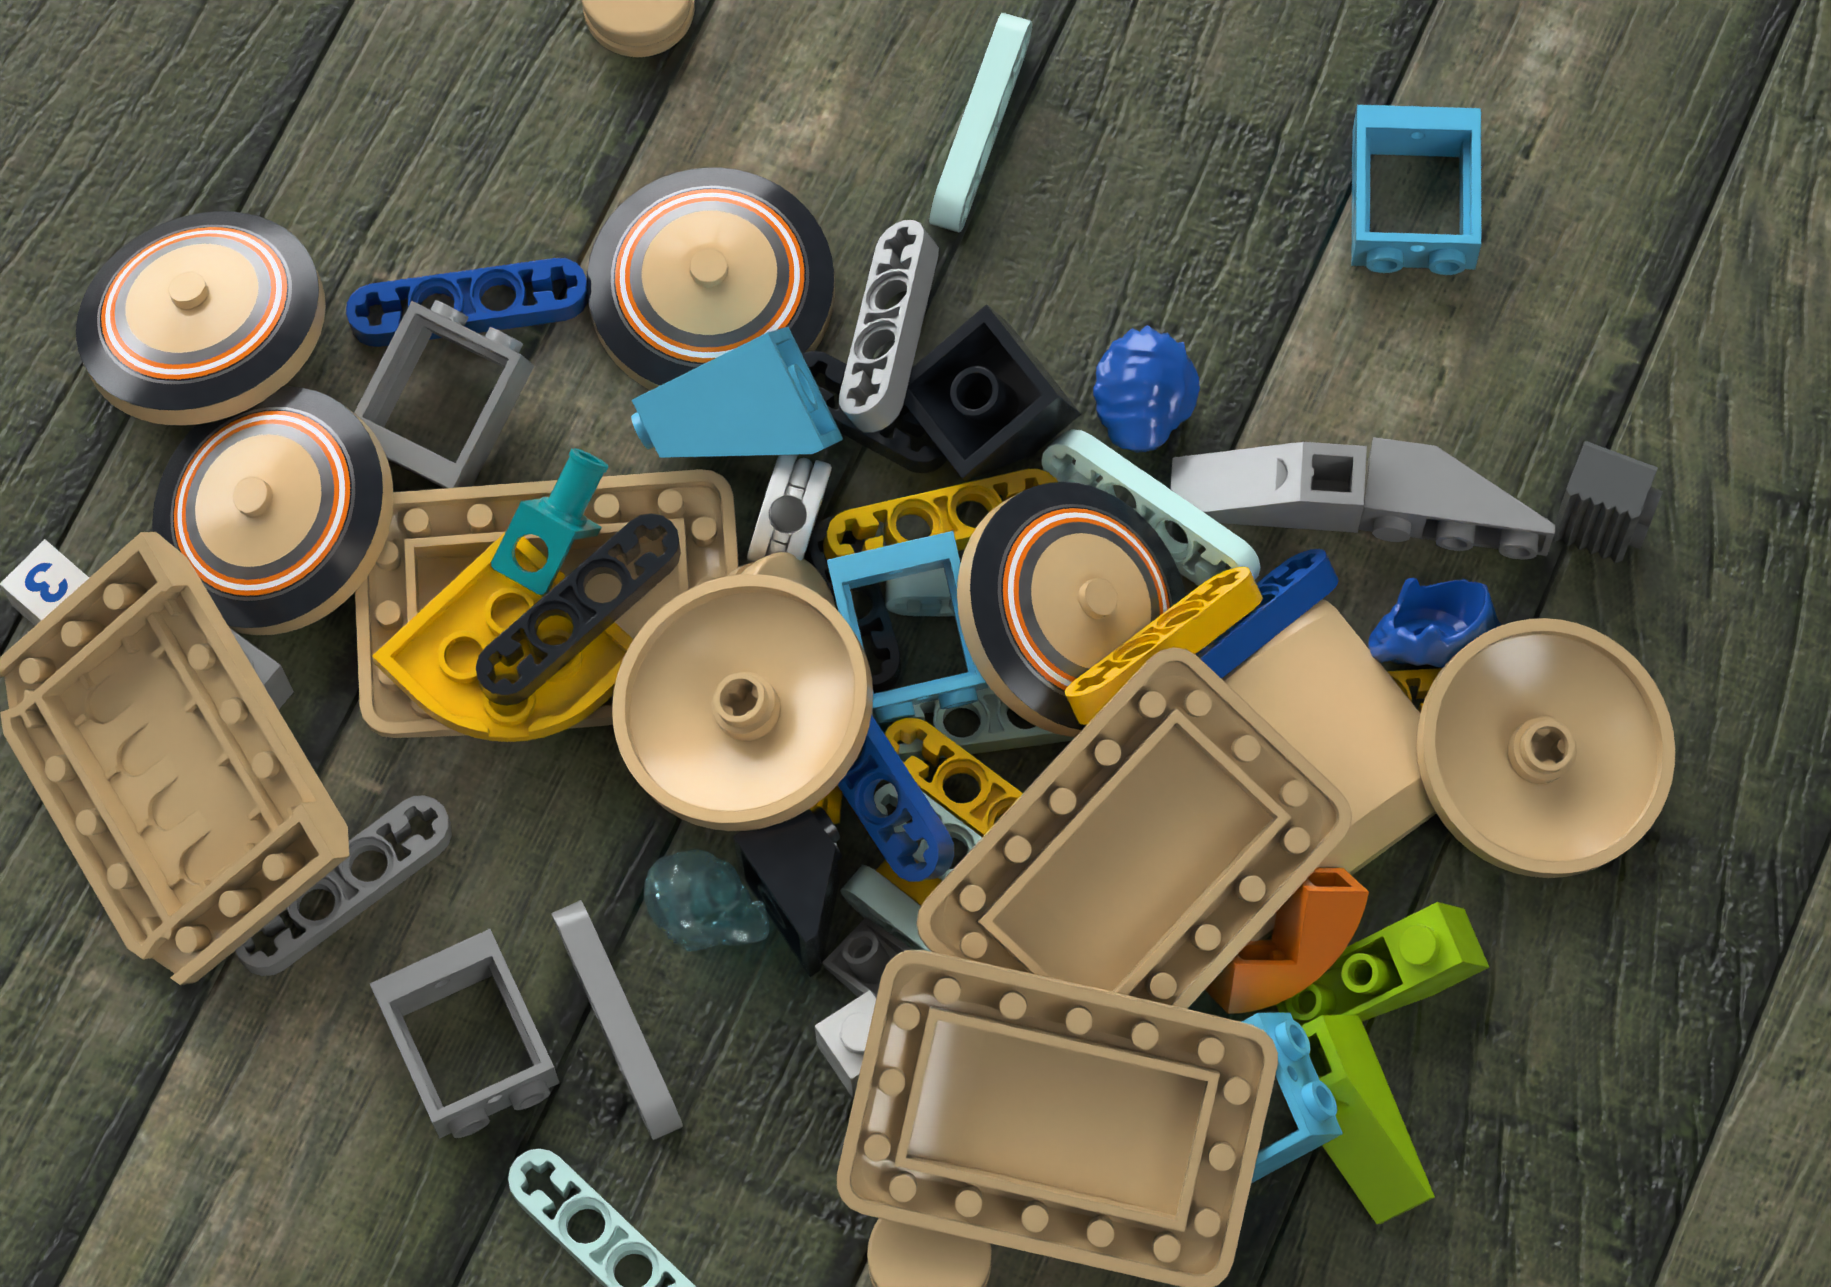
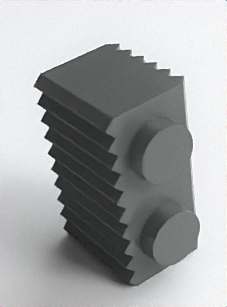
[1553,441,1663,564]

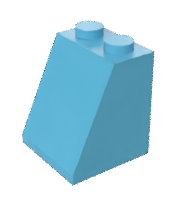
[631,327,843,458]

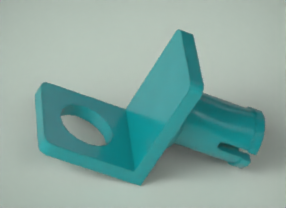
[491,448,609,595]

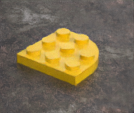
[372,530,633,742]

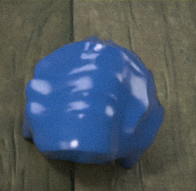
[1093,325,1200,453]
[1368,578,1501,668]

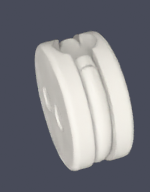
[747,455,832,562]

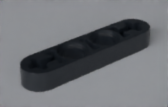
[476,513,681,706]

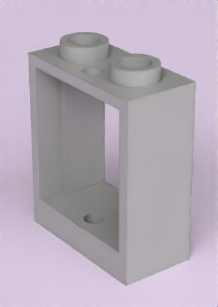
[354,300,534,489]
[370,929,560,1138]

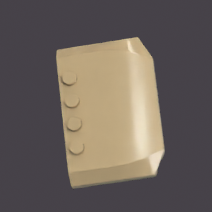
[0,532,349,985]

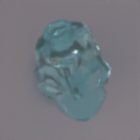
[644,849,770,951]

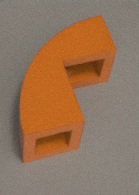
[1205,867,1369,1014]

